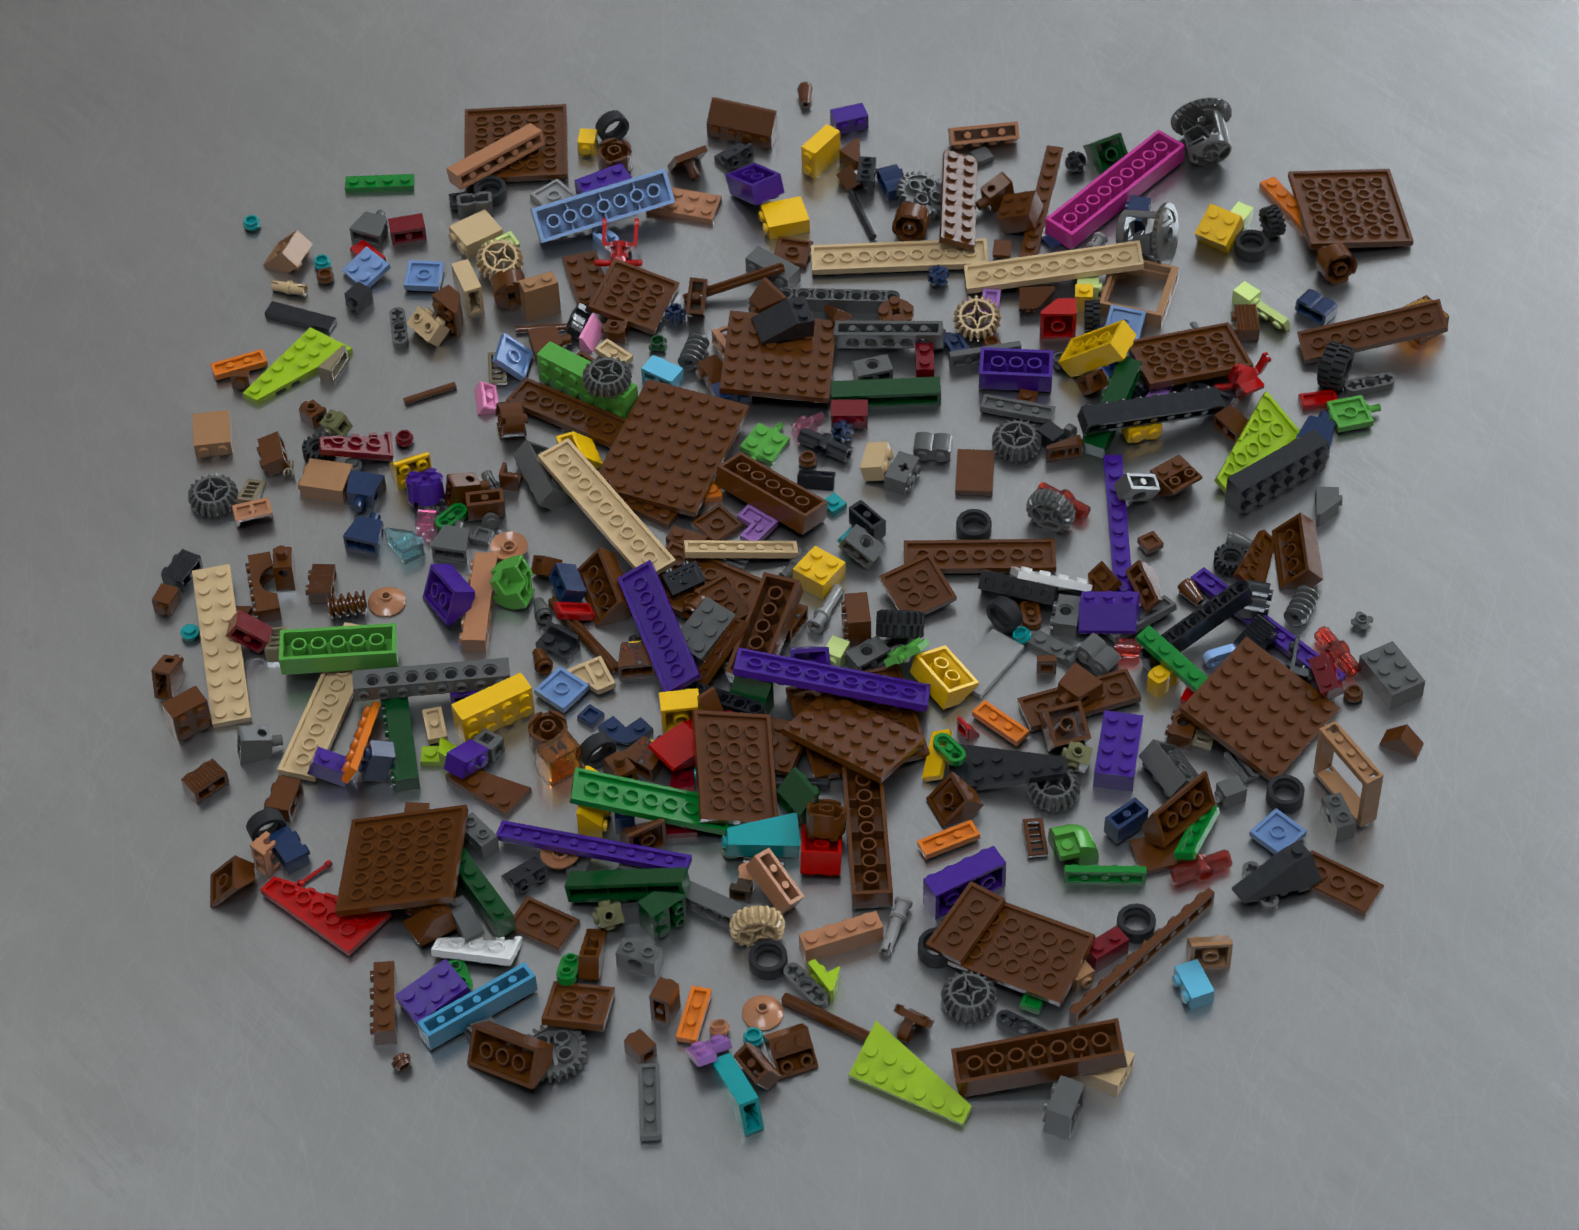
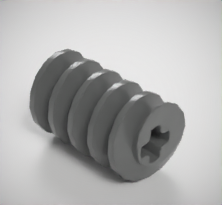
[678,332,710,370]
[1284,585,1319,626]

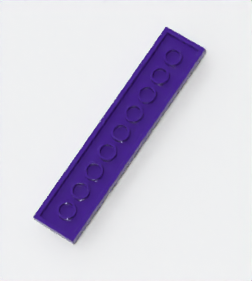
[733,647,930,712]

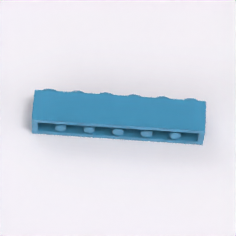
[417,962,537,1050]

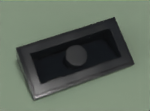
[797,470,836,491]

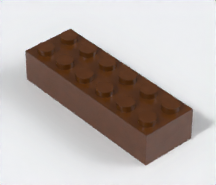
[715,452,828,535]
[725,572,804,683]

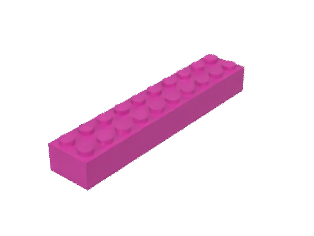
[1045,129,1185,250]

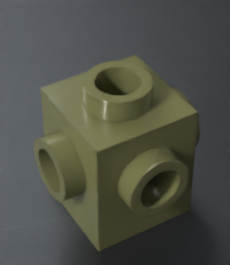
[320,409,353,437]
[1061,741,1093,774]
[592,900,625,931]

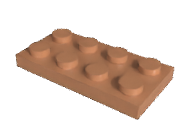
[646,187,722,225]

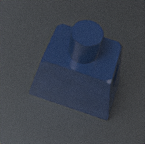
[1296,411,1334,456]
[347,470,386,512]
[343,512,385,556]

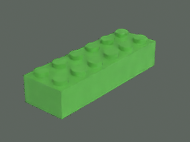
[537,341,638,419]
[279,623,398,675]

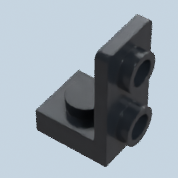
[1285,636,1313,682]

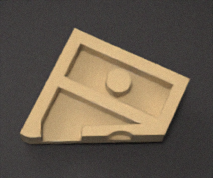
[567,655,616,695]

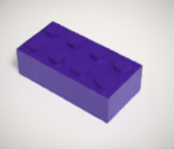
[979,347,1054,392]
[1093,710,1144,792]
[923,845,1006,920]

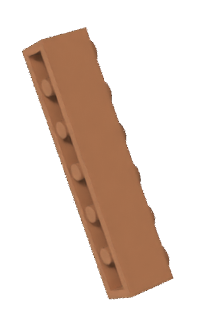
[446,123,545,190]
[459,552,499,653]

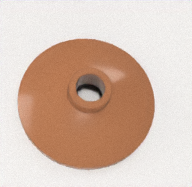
[490,531,528,561]
[368,587,406,617]
[540,849,580,869]
[742,995,784,1031]

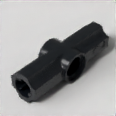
[797,427,853,462]

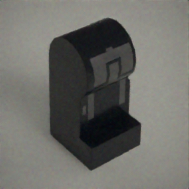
[565,303,593,339]

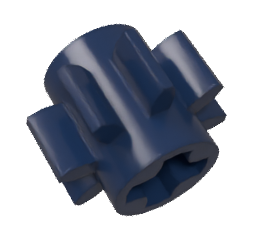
[927,264,949,287]
[665,303,686,325]
[830,420,855,443]

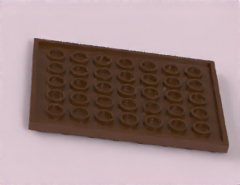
[598,379,750,517]

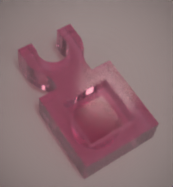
[791,412,825,432]
[415,510,437,543]

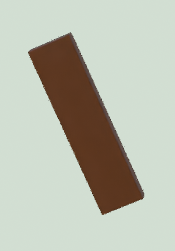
[696,616,749,685]

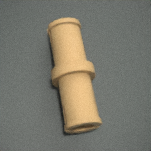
[271,280,308,296]

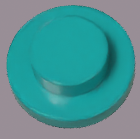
[243,215,261,231]
[313,254,331,270]
[180,624,200,642]
[1013,627,1032,644]
[743,1027,764,1047]

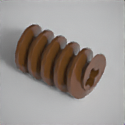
[326,590,367,619]

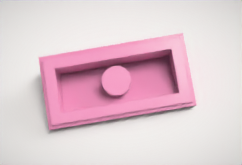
[579,313,603,353]
[474,381,499,415]

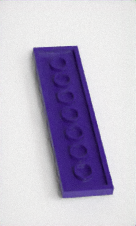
[617,560,701,692]

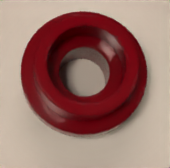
[395,430,414,447]

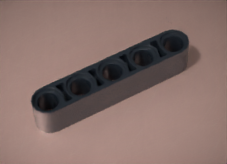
[682,681,766,714]

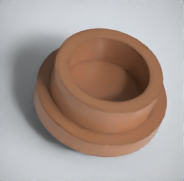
[709,1019,730,1036]

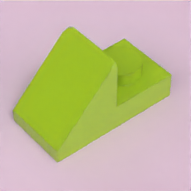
[420,737,457,767]
[808,959,841,1003]

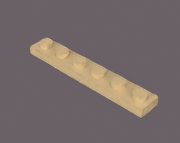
[683,540,798,559]

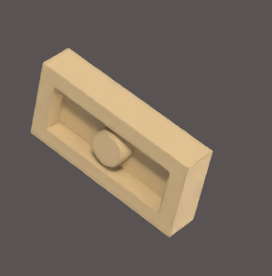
[595,339,633,365]
[422,706,448,744]

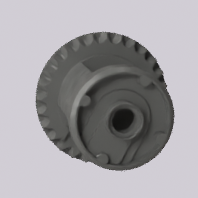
[1171,98,1232,166]
[1116,202,1179,265]

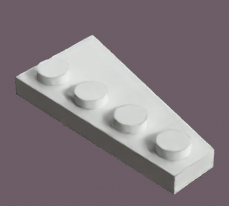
[1010,566,1092,592]
[431,936,522,966]

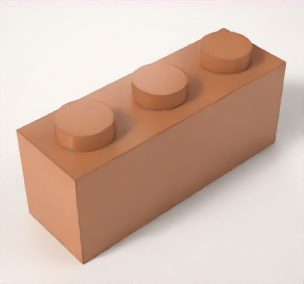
[745,848,805,915]

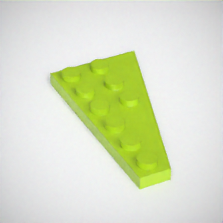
[243,327,353,405]
[1214,391,1300,494]
[848,1021,972,1127]

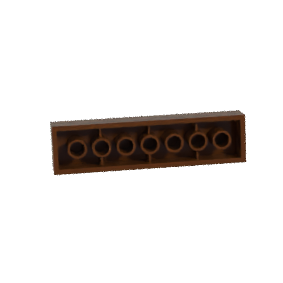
[842,765,893,909]
[951,1018,1128,1097]

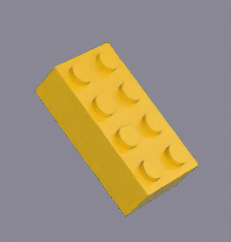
[1058,319,1136,378]
[451,672,535,742]

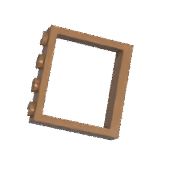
[1098,260,1179,328]
[1313,721,1384,827]

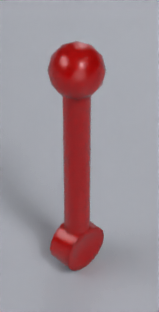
[297,860,333,887]

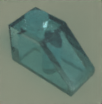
[384,527,425,564]

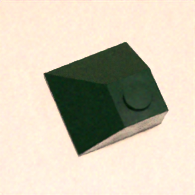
[1083,132,1128,175]

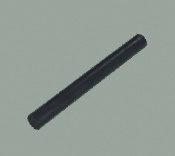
[847,189,877,240]

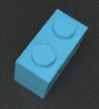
[641,355,684,387]
[1172,959,1215,1010]

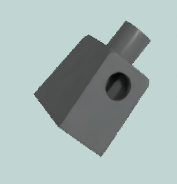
[349,210,389,249]
[431,520,470,564]
[237,725,283,765]

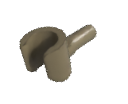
[283,460,295,480]

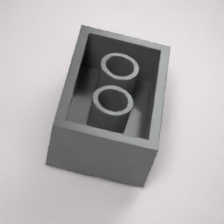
[681,596,737,666]
[1358,641,1425,710]

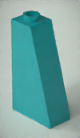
[721,813,800,858]
[712,1053,764,1136]

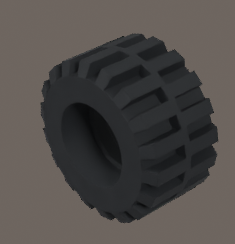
[1317,341,1354,391]
[876,609,925,639]

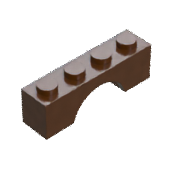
[245,551,282,623]

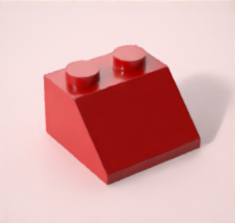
[1039,298,1077,339]

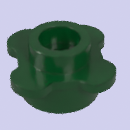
[648,335,667,351]

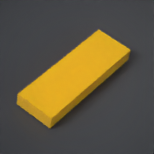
[922,729,952,782]

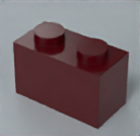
[388,213,427,245]
[915,343,934,378]
[831,400,868,428]
[226,609,272,654]
[1308,652,1345,700]
[1085,925,1129,973]

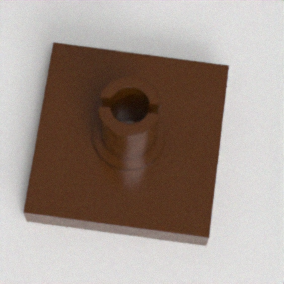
[667,145,708,180]

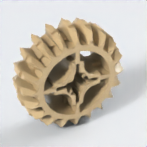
[476,238,524,282]
[953,295,1001,343]
[729,904,785,948]

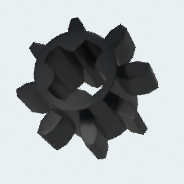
[1065,151,1086,173]

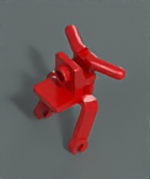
[594,218,643,267]
[1214,352,1271,398]

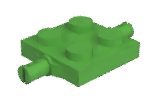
[1326,395,1381,433]
[740,422,790,466]
[883,637,930,667]

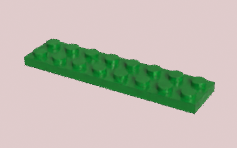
[570,767,729,836]

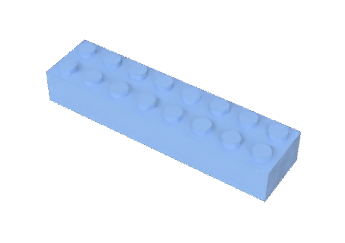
[530,169,675,243]

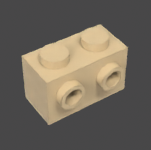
[406,306,450,347]
[860,441,894,481]

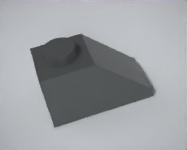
[1315,486,1343,527]
[446,895,485,943]

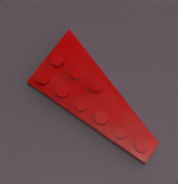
[260,876,391,956]

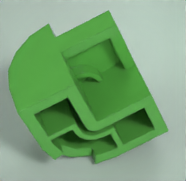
[489,554,535,609]
[1048,824,1099,865]

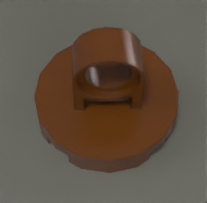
[893,1003,935,1044]

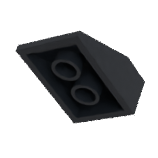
[752,296,815,345]

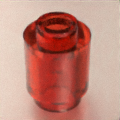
[1114,638,1142,659]

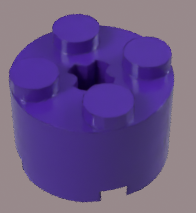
[406,468,445,506]

